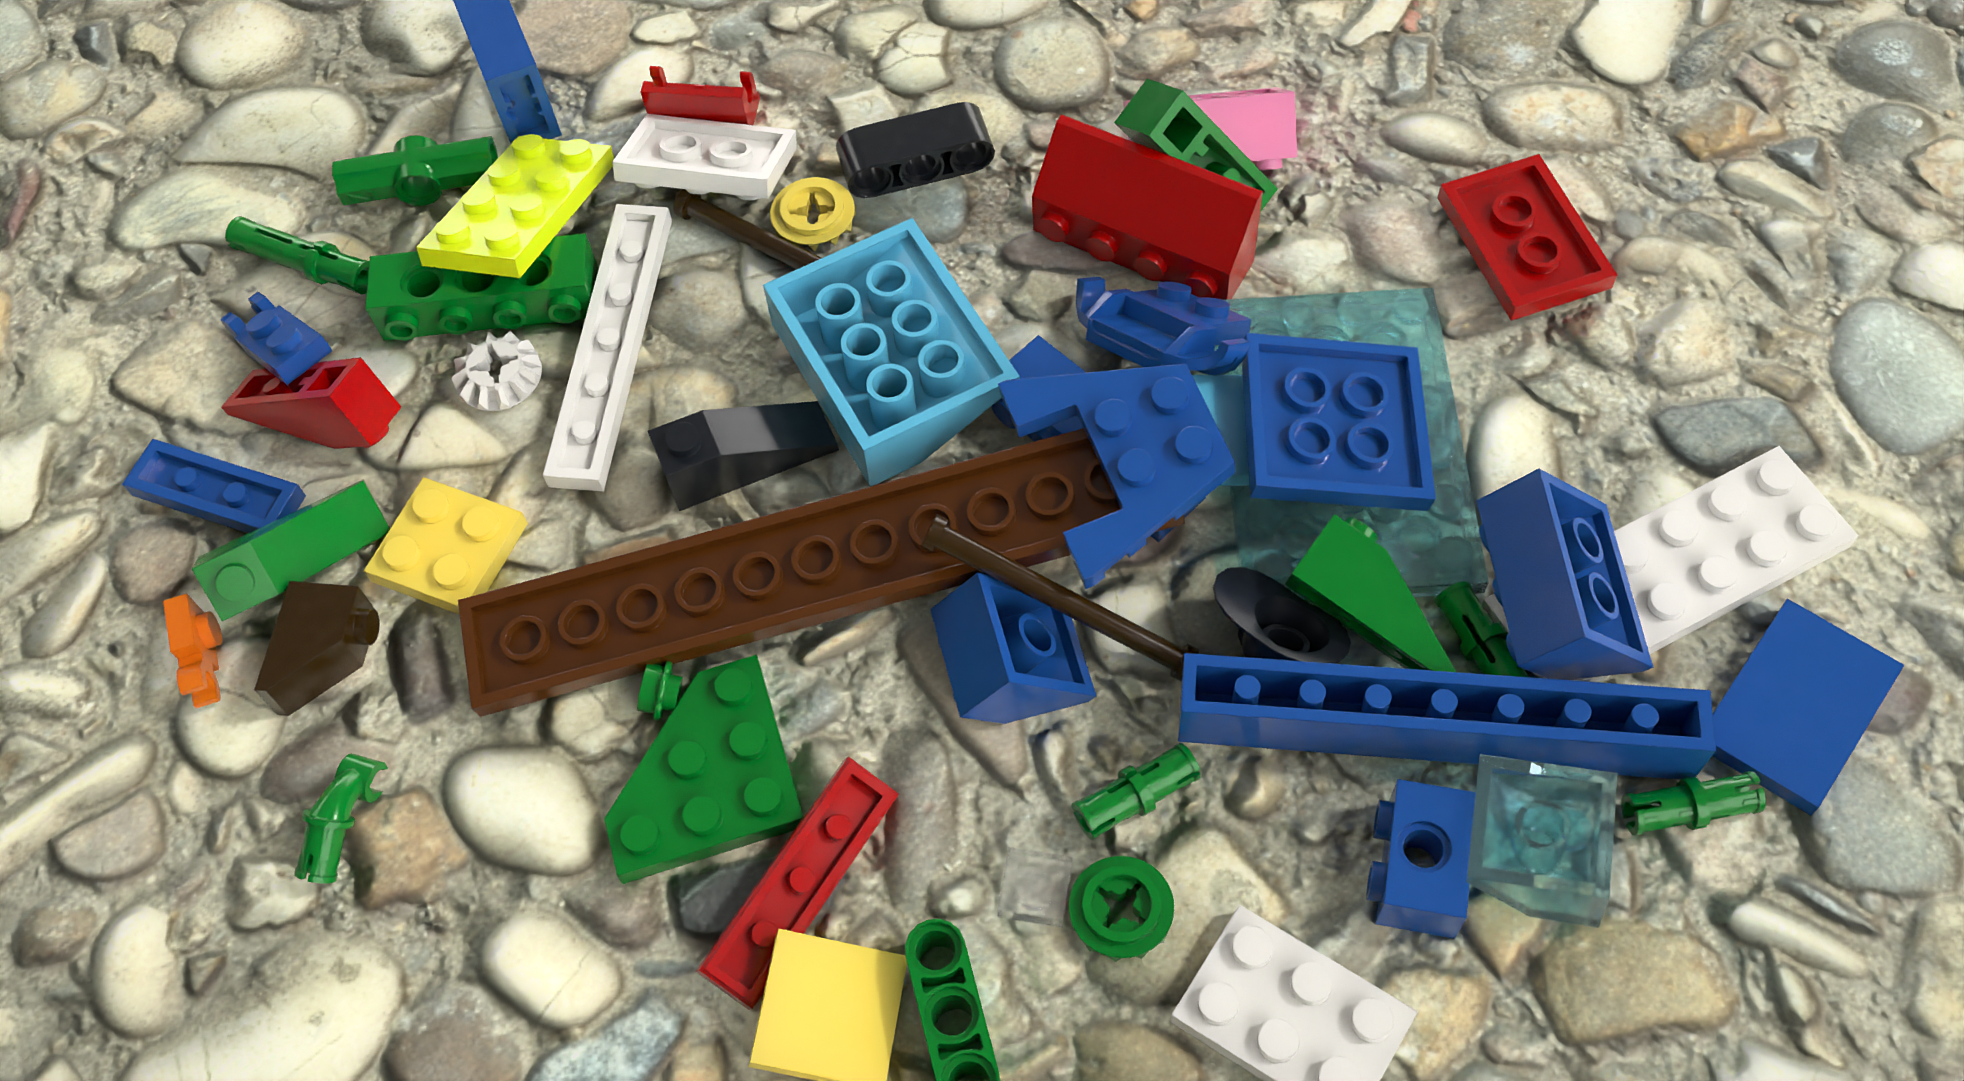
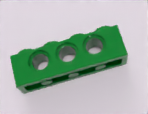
[365,233,598,340]

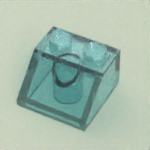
[1466,754,1617,928]

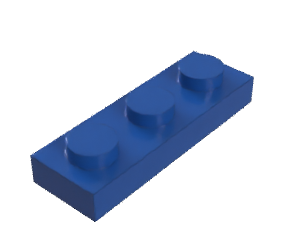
[122,438,306,533]

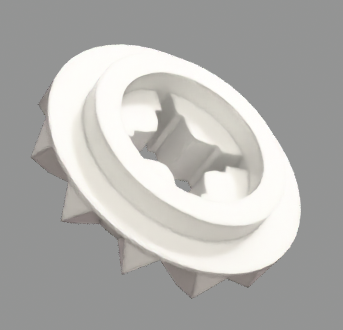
[451,331,542,411]

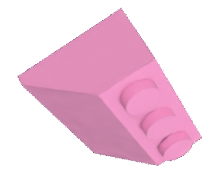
[1123,87,1297,170]

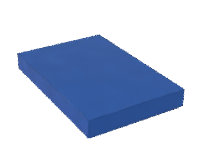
[1713,598,1904,816]

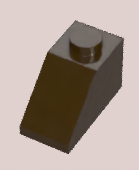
[254,581,380,716]

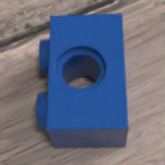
[1366,779,1477,939]

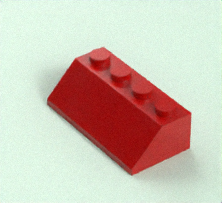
[1032,114,1263,303]

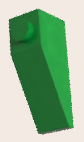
[1114,79,1278,212]
[192,479,390,621]
[1284,514,1456,672]

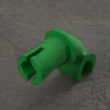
[294,753,388,884]

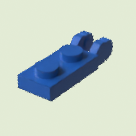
[220,292,332,385]

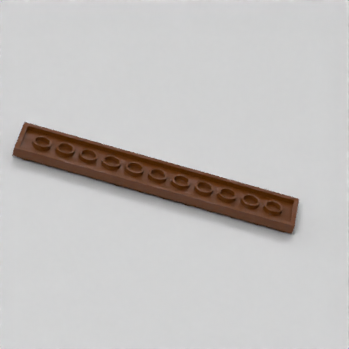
[458,428,1185,717]

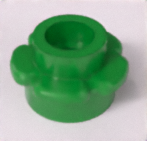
[637,661,683,721]

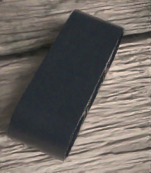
[836,102,995,198]

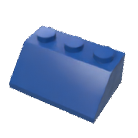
[1476,468,1654,680]

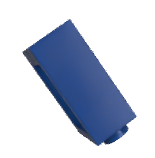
[453,0,562,144]

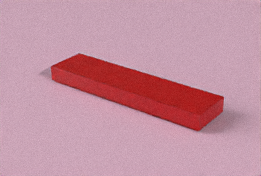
[695,756,899,1010]

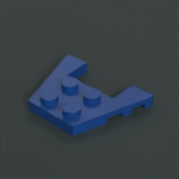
[998,364,1235,589]

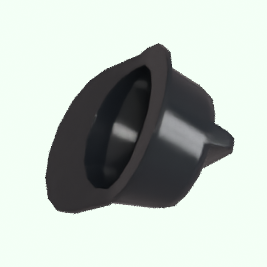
[1213,567,1351,664]

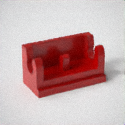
[640,66,760,125]

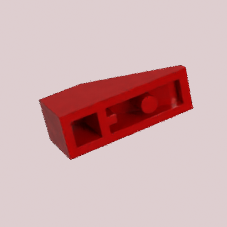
[221,357,401,449]

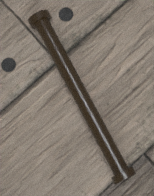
[673,189,821,269]
[920,514,1199,681]

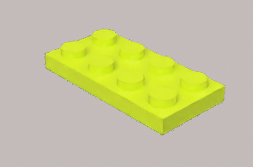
[416,134,614,278]

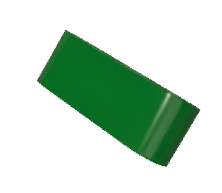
[905,919,1001,1081]

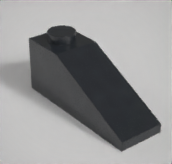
[648,401,839,511]

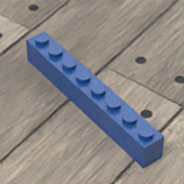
[1178,653,1716,780]

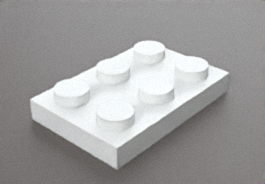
[612,114,797,200]
[1170,904,1418,1081]

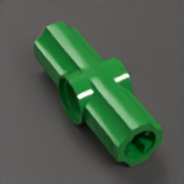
[332,135,498,206]

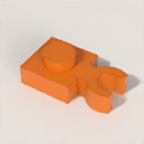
[163,593,223,709]

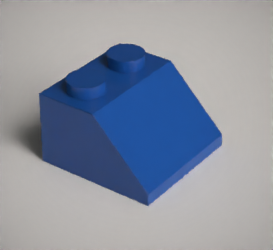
[930,573,1097,724]

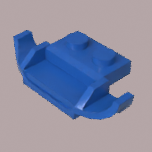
[1076,277,1252,376]

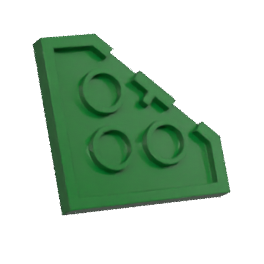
[604,654,804,884]

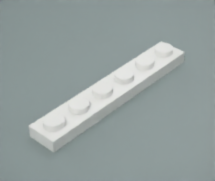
[543,204,672,492]

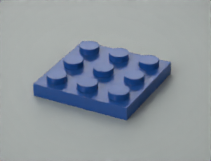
[1242,333,1436,511]

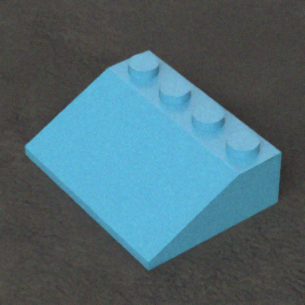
[763,218,1020,487]

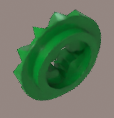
[1069,856,1174,962]

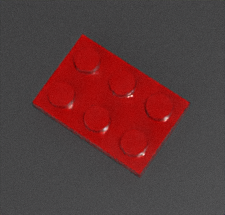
[1437,154,1617,321]

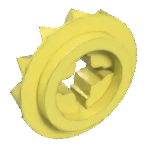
[770,177,856,252]

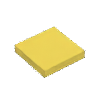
[748,929,907,1081]

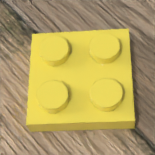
[364,477,528,614]

